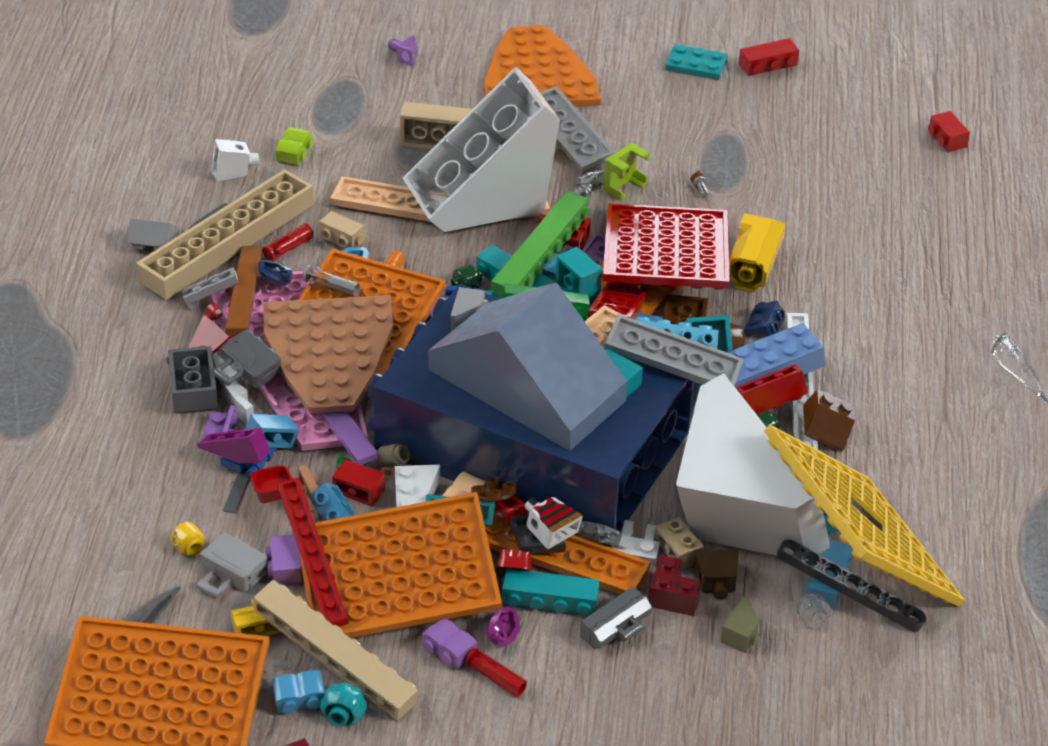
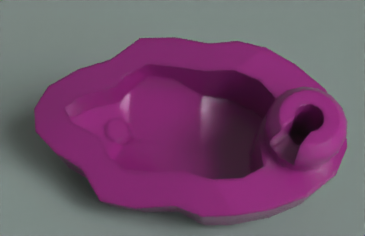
[487,606,521,647]

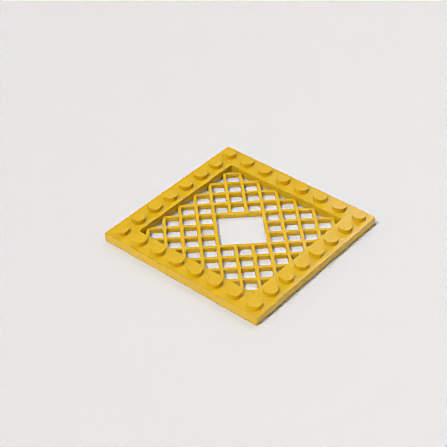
[764,425,966,607]

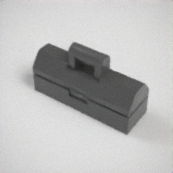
[580,586,652,649]

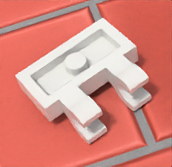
[612,520,660,565]

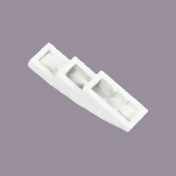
[212,353,254,424]

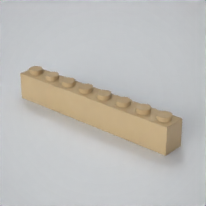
[253,580,418,722]

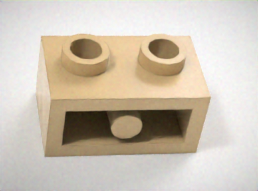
[654,517,704,570]

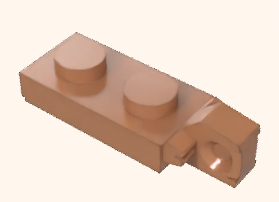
[298,465,323,520]

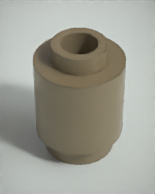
[377,443,410,468]

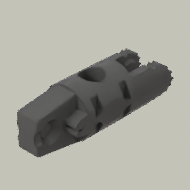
[574,520,622,546]

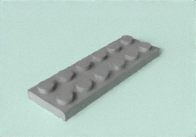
[540,86,615,173]
[604,314,744,386]

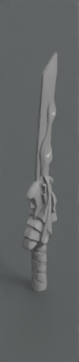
[571,142,632,197]

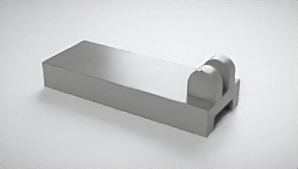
[182,267,239,309]

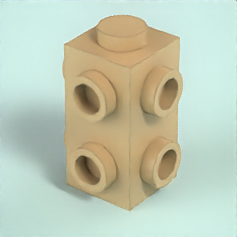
[319,211,365,248]

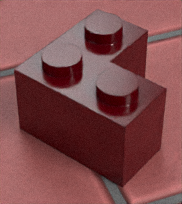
[649,555,701,616]

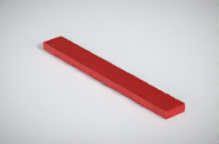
[277,477,349,627]

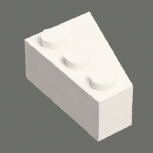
[395,465,440,507]

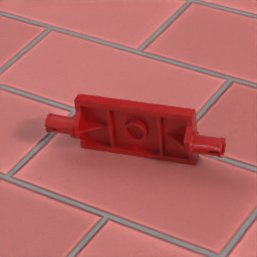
[588,282,649,319]

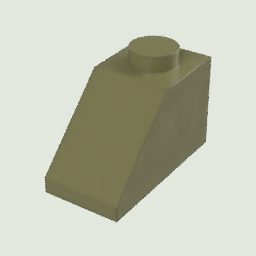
[721,596,760,653]

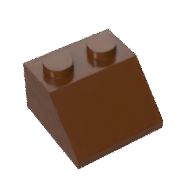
[803,389,855,452]

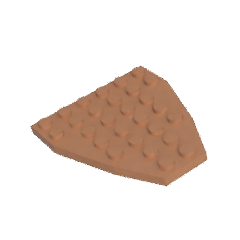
[264,295,393,414]

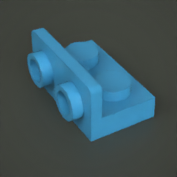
[309,482,356,521]

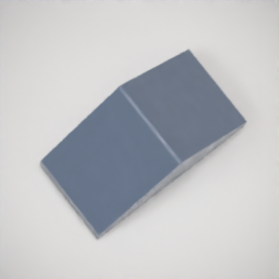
[428,283,627,451]

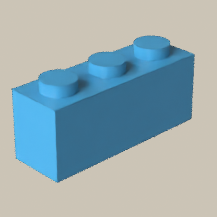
[805,540,853,610]

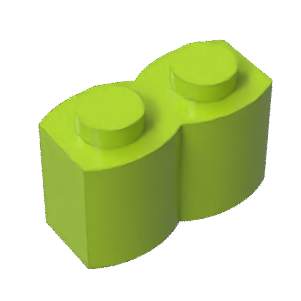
[275,127,314,165]

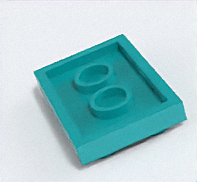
[665,44,728,80]

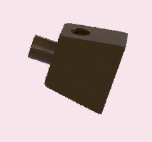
[693,549,739,600]

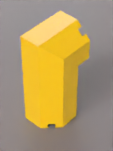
[729,213,786,293]

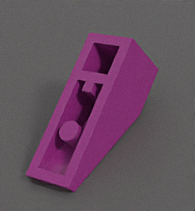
[197,427,270,464]

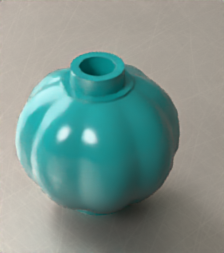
[320,683,367,727]

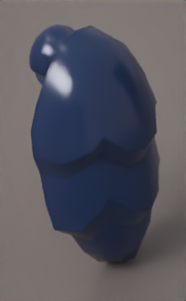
[258,260,293,286]

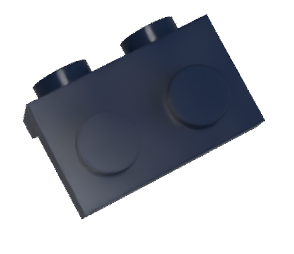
[744,300,785,337]

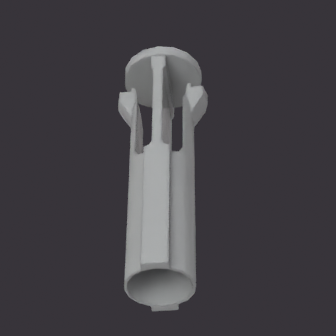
[302,265,360,296]

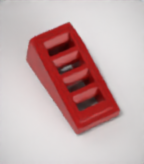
[494,496,528,526]

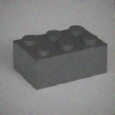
[168,346,218,413]

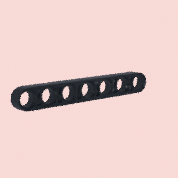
[777,539,926,632]

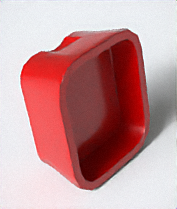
[250,465,293,503]
[497,550,532,573]

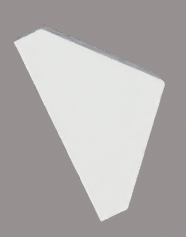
[403,67,560,232]
[676,373,830,561]

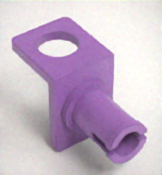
[388,35,417,66]

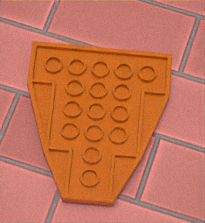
[484,25,601,106]

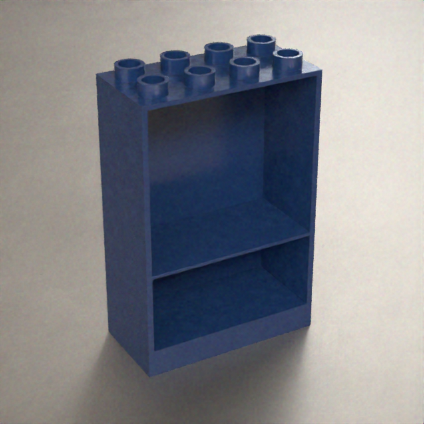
[367,284,694,532]

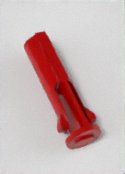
[262,223,314,261]
[465,648,527,697]

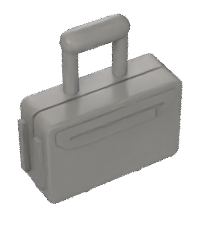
[197,533,268,598]

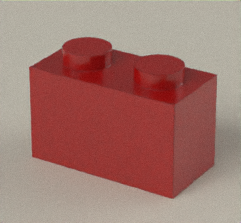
[928,111,970,153]
[332,459,385,507]

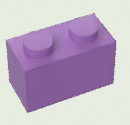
[266,535,302,586]

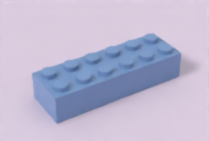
[694,323,825,395]

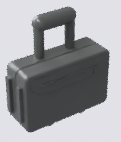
[213,330,281,388]

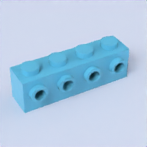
[635,317,719,349]

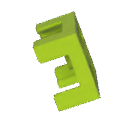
[604,143,649,201]

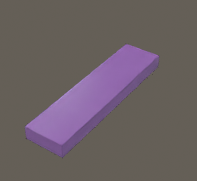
[319,412,378,465]

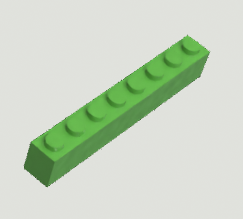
[491,191,590,299]

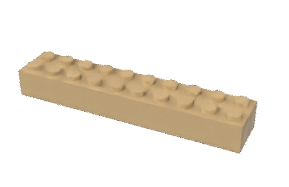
[136,169,314,300]

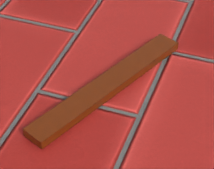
[225,246,263,335]

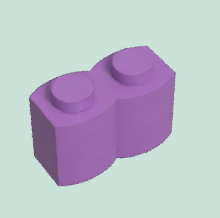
[422,618,477,669]

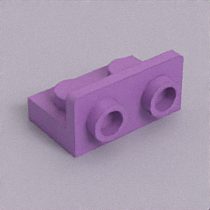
[202,405,239,439]

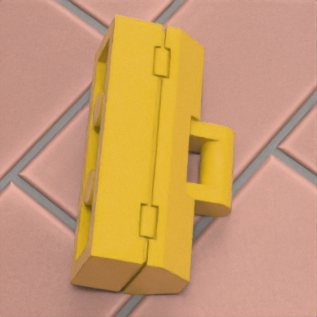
[230,596,302,636]

